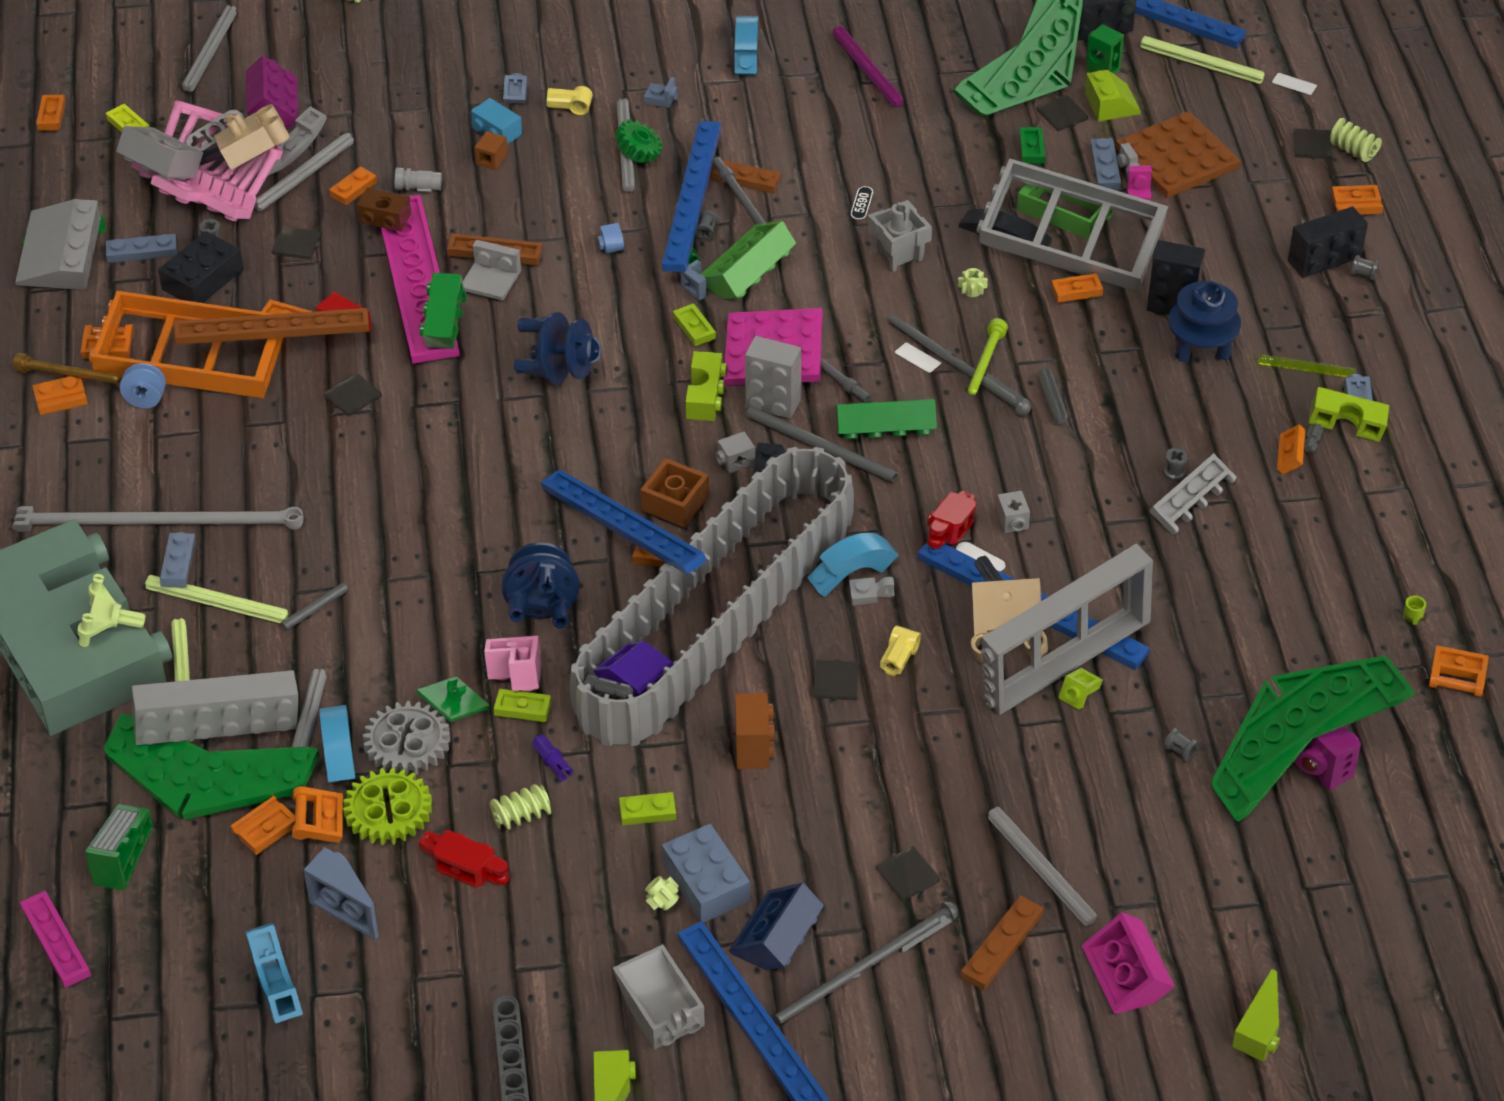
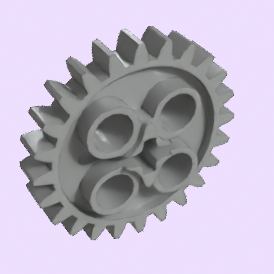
[363,701,451,776]

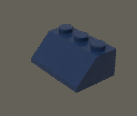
[729,882,824,970]

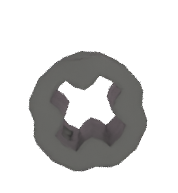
[695,210,720,241]
[199,219,223,240]
[1351,255,1380,281]
[1163,448,1188,481]
[1164,728,1200,762]

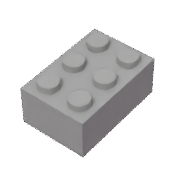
[116,126,203,180]
[745,336,801,419]

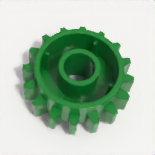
[615,119,663,163]

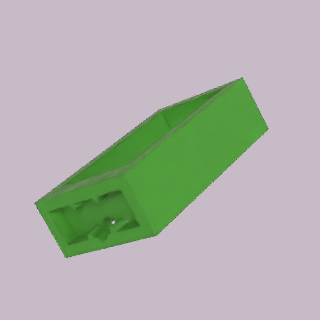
[1017,184,1114,240]

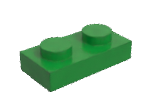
[1019,127,1045,164]

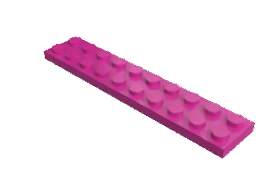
[380,195,460,364]

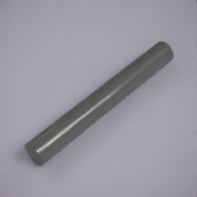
[281,582,348,631]

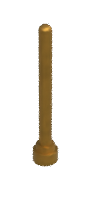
[13,353,121,384]

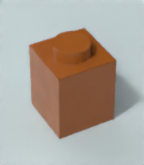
[474,131,508,170]

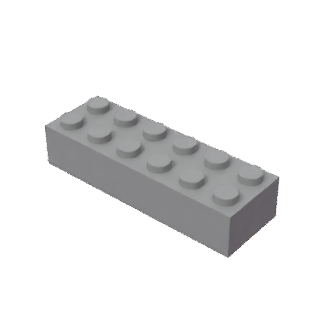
[132,670,298,745]

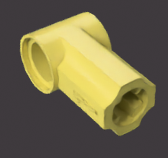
[547,86,593,115]
[880,625,921,676]

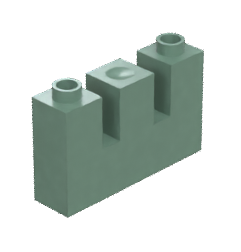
[0,519,173,736]

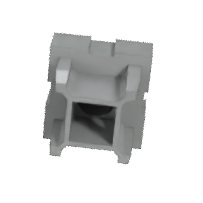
[868,200,932,272]

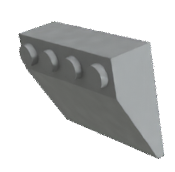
[15,199,101,290]

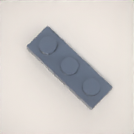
[1090,138,1121,190]
[106,234,177,263]
[160,532,195,587]

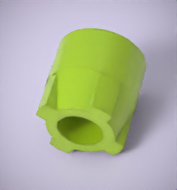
[1403,596,1426,625]

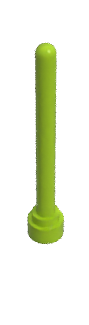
[967,318,1008,395]

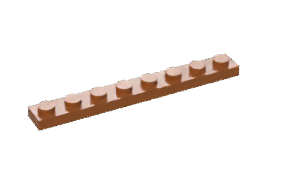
[174,308,369,345]

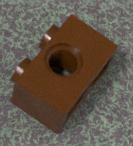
[356,188,412,232]

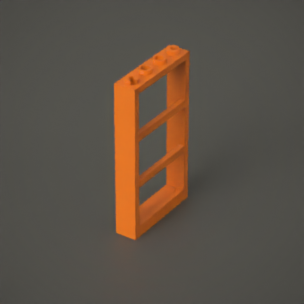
[89,291,284,398]

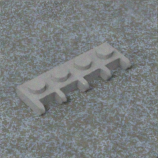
[1149,453,1236,535]

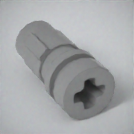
[395,167,442,193]

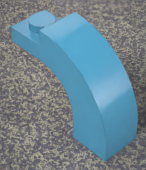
[735,16,759,75]
[807,533,899,597]
[319,705,355,782]
[245,923,303,1023]

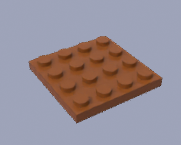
[1115,111,1241,198]

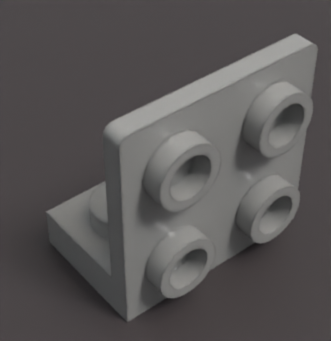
[463,239,521,300]

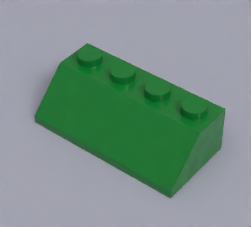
[834,399,937,439]

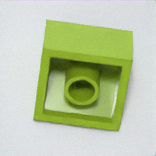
[1085,70,1141,121]

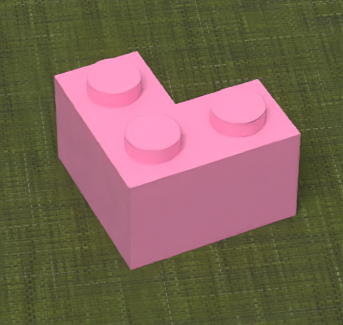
[484,636,542,692]

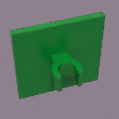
[416,676,490,722]

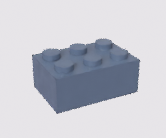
[662,823,750,923]

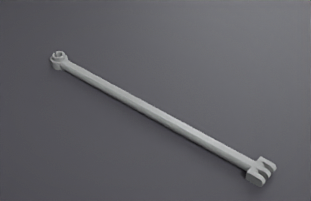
[12,506,304,532]

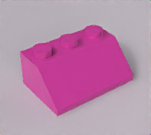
[1082,912,1175,1014]

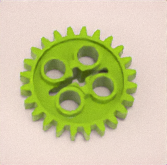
[343,767,432,845]

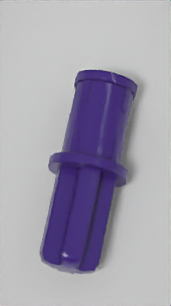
[532,734,573,781]

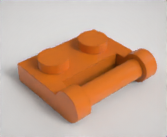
[80,324,134,359]
[1429,645,1489,697]
[292,787,343,843]

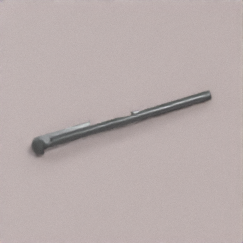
[888,314,1031,416]
[774,901,958,1024]

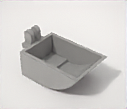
[613,944,705,1050]

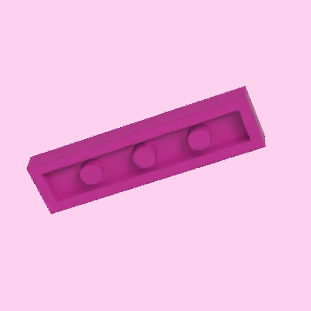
[19,891,91,988]

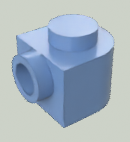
[597,223,624,254]

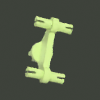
[77,574,146,647]

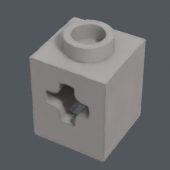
[716,432,755,474]
[996,491,1030,533]

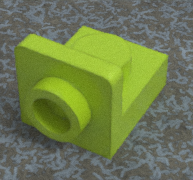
[1059,668,1103,709]

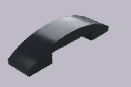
[959,209,1052,247]

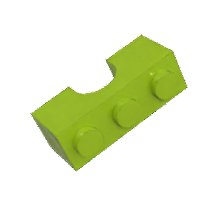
[686,351,727,421]
[1308,387,1389,442]

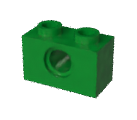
[1086,25,1124,74]

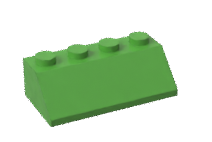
[701,221,796,300]

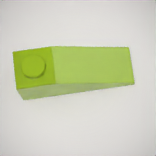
[1232,969,1280,1062]
[594,1050,636,1101]

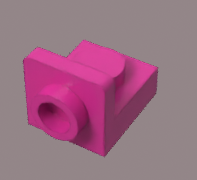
[1126,165,1152,201]

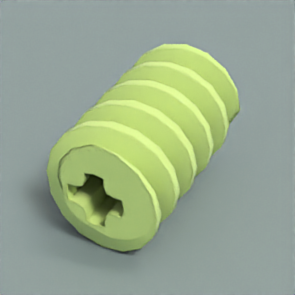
[1330,118,1382,162]
[490,784,551,830]

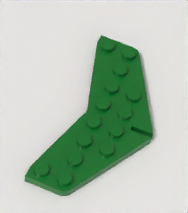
[952,0,1083,117]
[1212,656,1416,822]
[104,714,320,820]

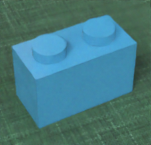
[471,98,522,144]

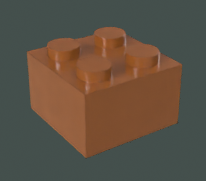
[640,458,709,528]
[735,693,774,769]

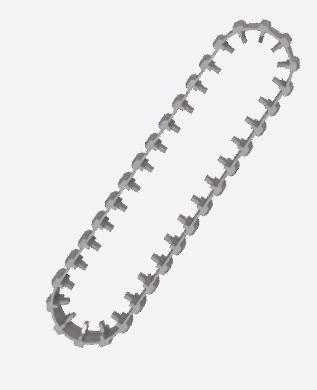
[570,447,854,747]

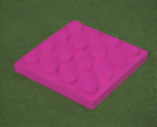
[724,308,823,386]

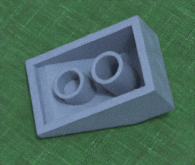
[304,847,379,940]

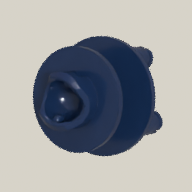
[1169,281,1241,362]
[514,312,601,385]
[502,542,579,629]

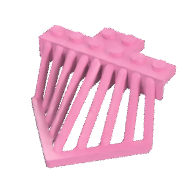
[131,101,283,221]

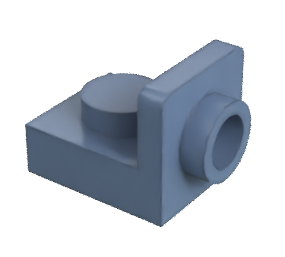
[503,73,528,104]
[644,78,678,108]
[680,260,707,301]
[1341,374,1373,401]

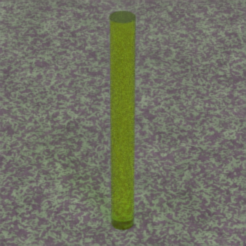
[1258,354,1356,377]

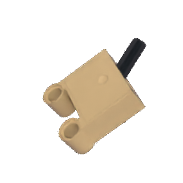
[200,104,290,170]
[971,555,1048,663]

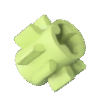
[958,268,988,297]
[645,876,679,911]

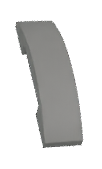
[259,106,327,175]

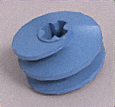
[120,363,166,409]

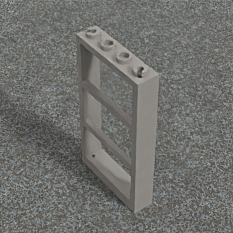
[977,159,1168,292]
[981,543,1153,715]

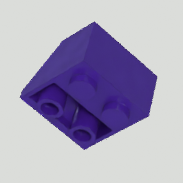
[593,641,674,697]

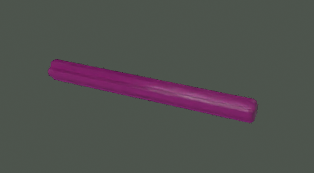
[833,26,903,107]

